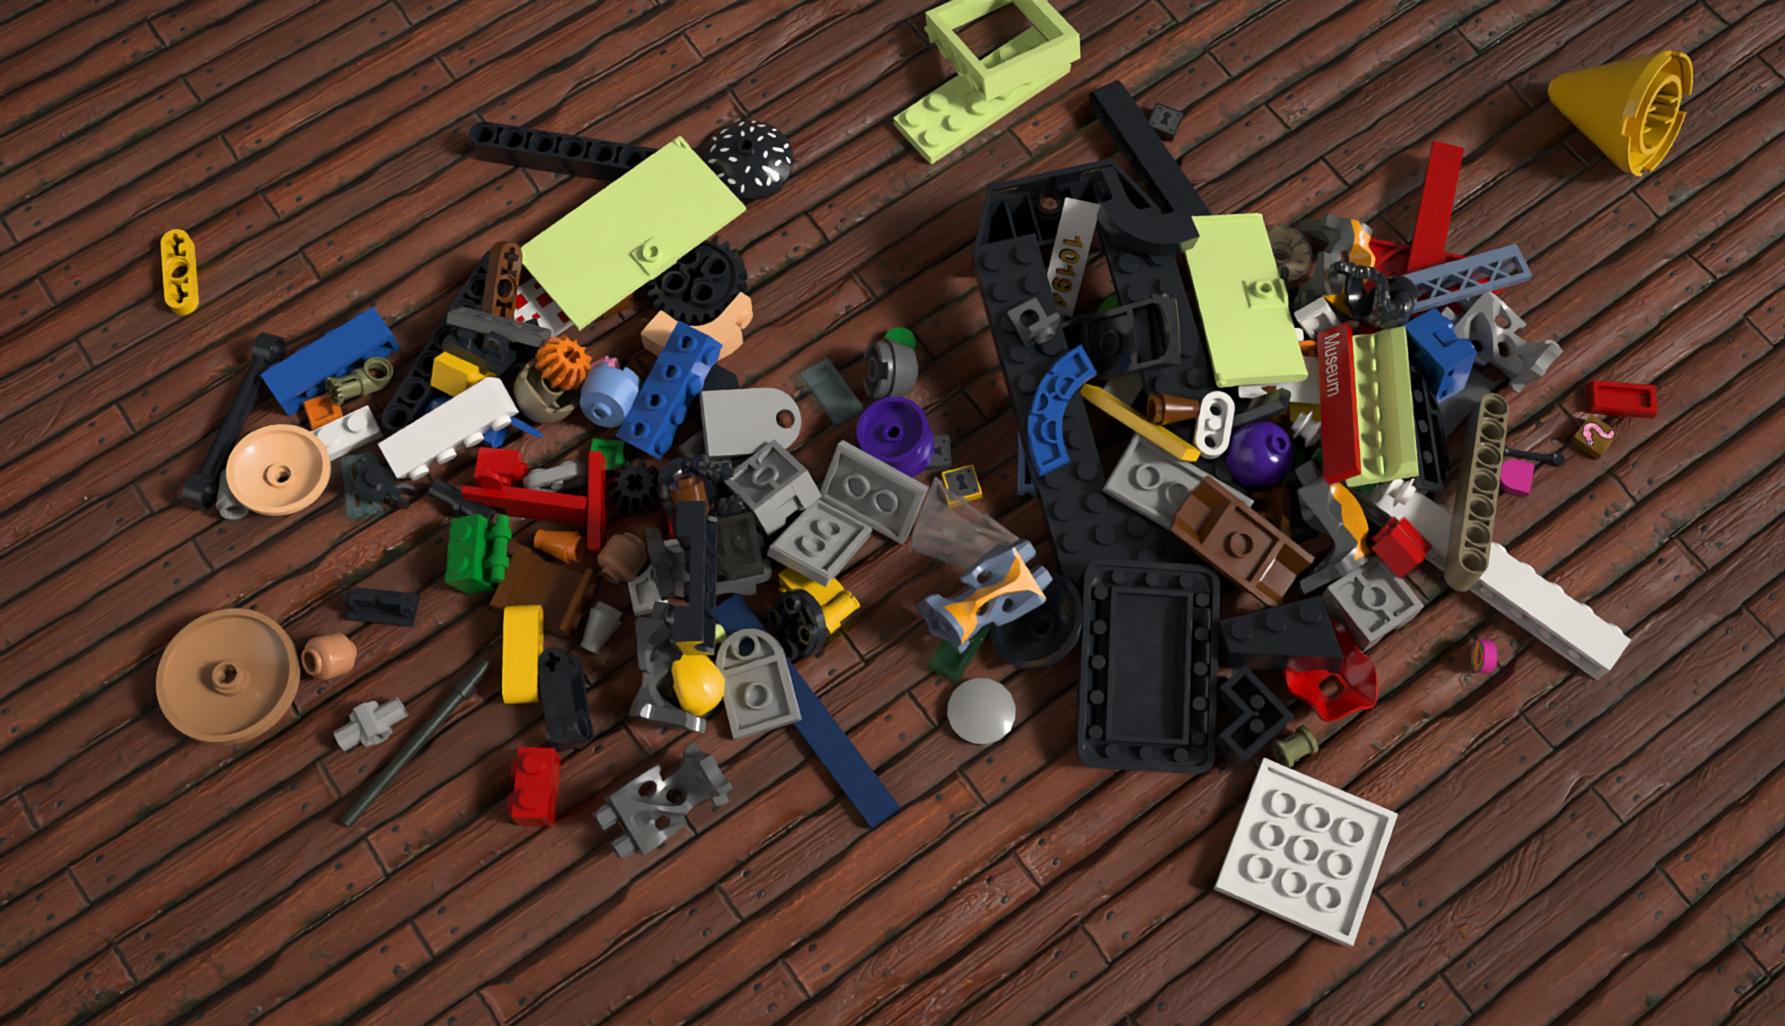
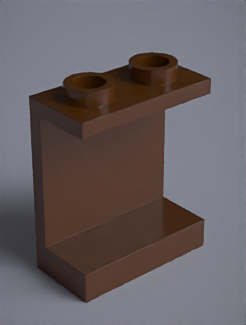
[490,544,599,641]

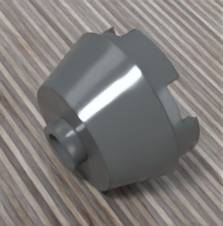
[863,337,918,400]

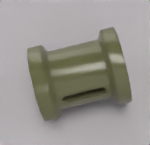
[1271,725,1318,768]

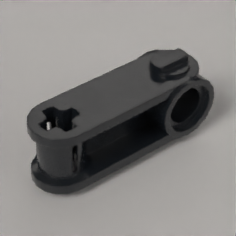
[538,647,594,753]

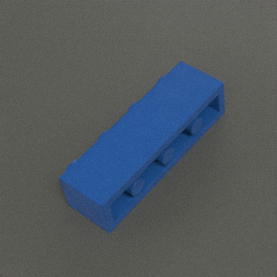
[260,307,401,417]

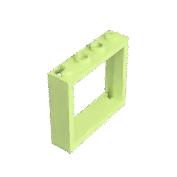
[924,0,1080,102]

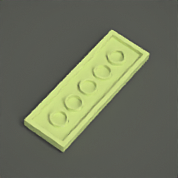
[894,26,1071,165]

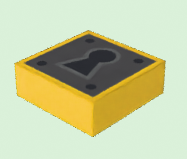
[941,464,982,506]

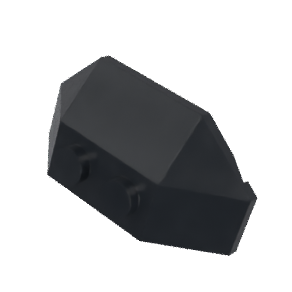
[1403,364,1450,493]

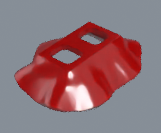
[1282,617,1378,722]

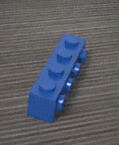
[616,320,723,460]

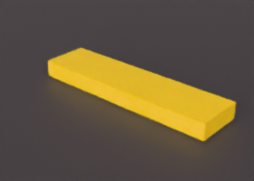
[1080,383,1201,462]

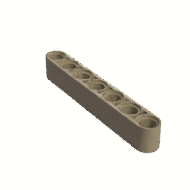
[1444,393,1509,591]

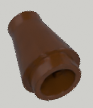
[1147,392,1200,426]

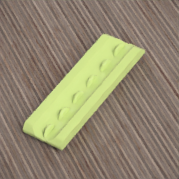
[1346,326,1419,487]

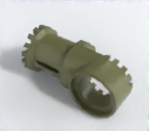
[324,357,393,406]

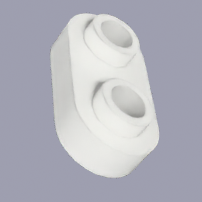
[1193,391,1235,459]

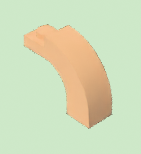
[640,292,753,361]

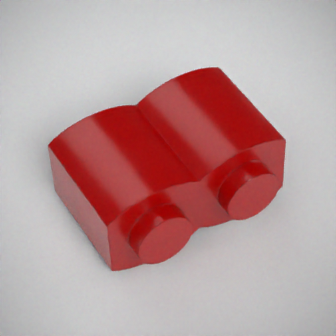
[1371,516,1433,579]

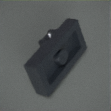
[442,327,517,376]

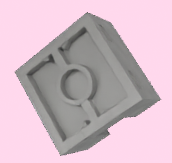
[723,439,822,536]
[1321,555,1424,653]

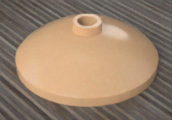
[226,424,331,516]

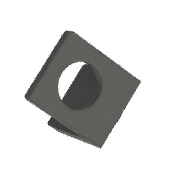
[1007,298,1060,347]

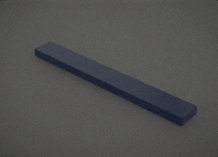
[716,593,900,830]

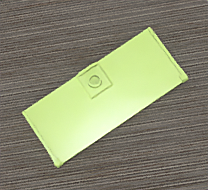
[1183,213,1308,387]

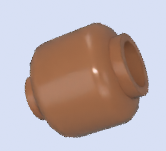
[597,532,648,584]
[301,632,357,681]

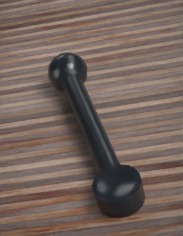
[1503,445,1565,467]

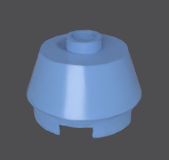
[580,362,643,428]

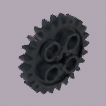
[645,235,748,326]

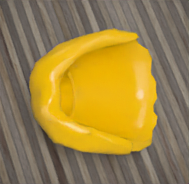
[671,654,725,717]

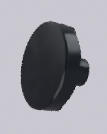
[767,588,827,659]

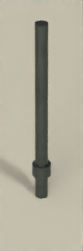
[340,658,493,828]

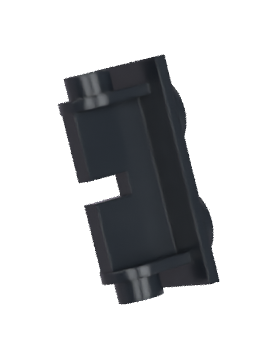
[344,587,421,627]

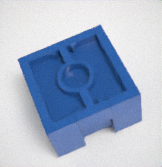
[1403,308,1477,403]

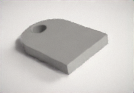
[699,388,801,459]
[716,628,802,740]

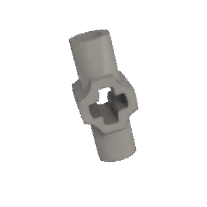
[333,696,408,751]

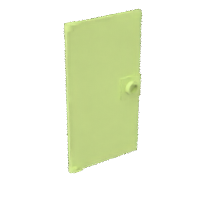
[521,136,746,331]

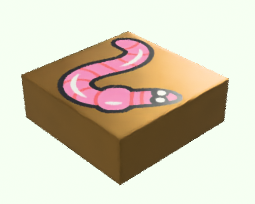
[1570,414,1619,460]

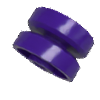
[856,396,935,478]

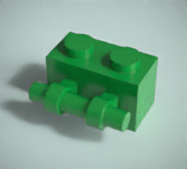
[445,514,512,595]

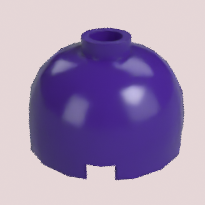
[1226,421,1295,490]

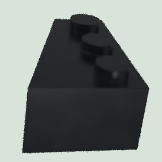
[1218,596,1344,674]

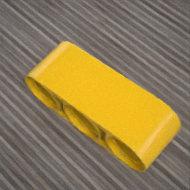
[502,605,544,704]

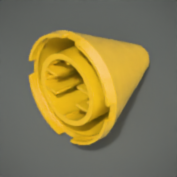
[1548,50,1693,176]

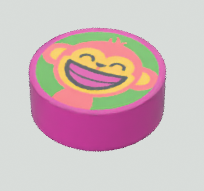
[1471,639,1497,674]

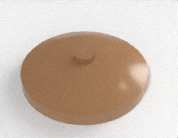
[156,608,301,746]

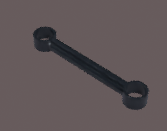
[182,332,286,510]

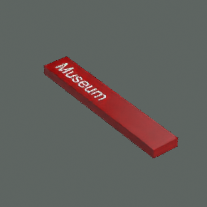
[1317,322,1361,485]

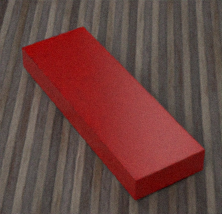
[587,451,607,556]

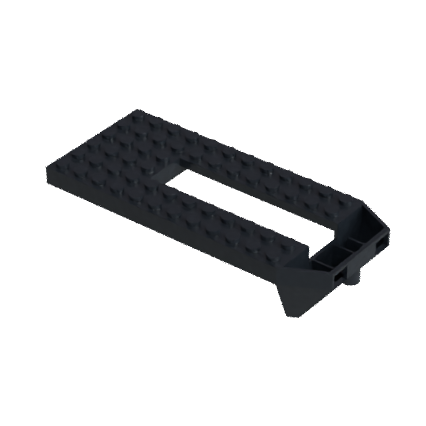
[971,158,1251,597]

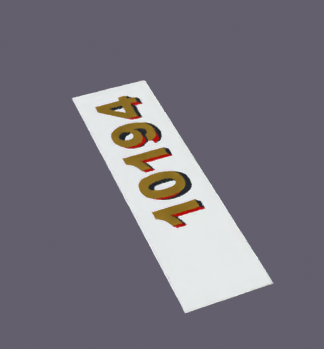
[1047,198,1101,317]

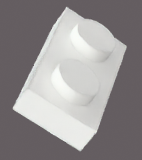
[311,405,383,461]

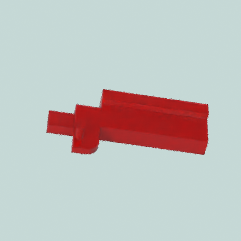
[461,466,588,526]

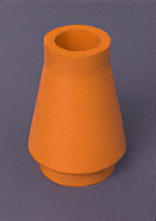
[534,529,587,564]

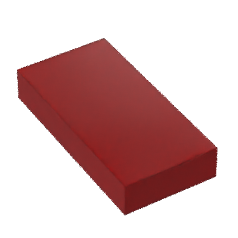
[1587,380,1658,419]

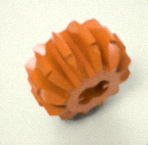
[534,334,592,392]

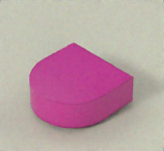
[1499,459,1535,497]

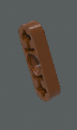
[481,241,523,319]

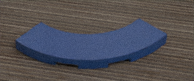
[1027,345,1097,477]

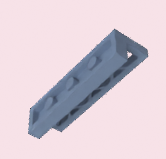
[1402,244,1533,314]

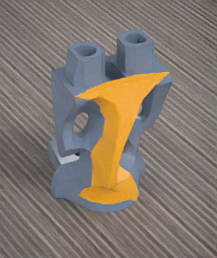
[915,539,1053,654]

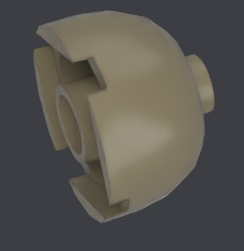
[513,358,580,424]

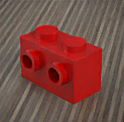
[507,747,561,827]

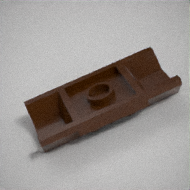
[1169,475,1315,608]

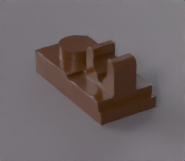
[1250,487,1291,539]

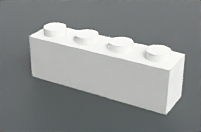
[378,377,519,481]

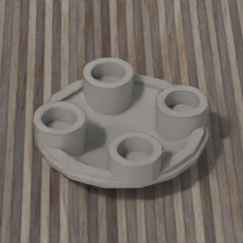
[947,678,1016,747]

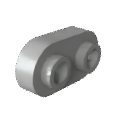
[522,460,588,493]

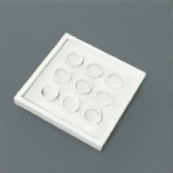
[1214,758,1398,948]

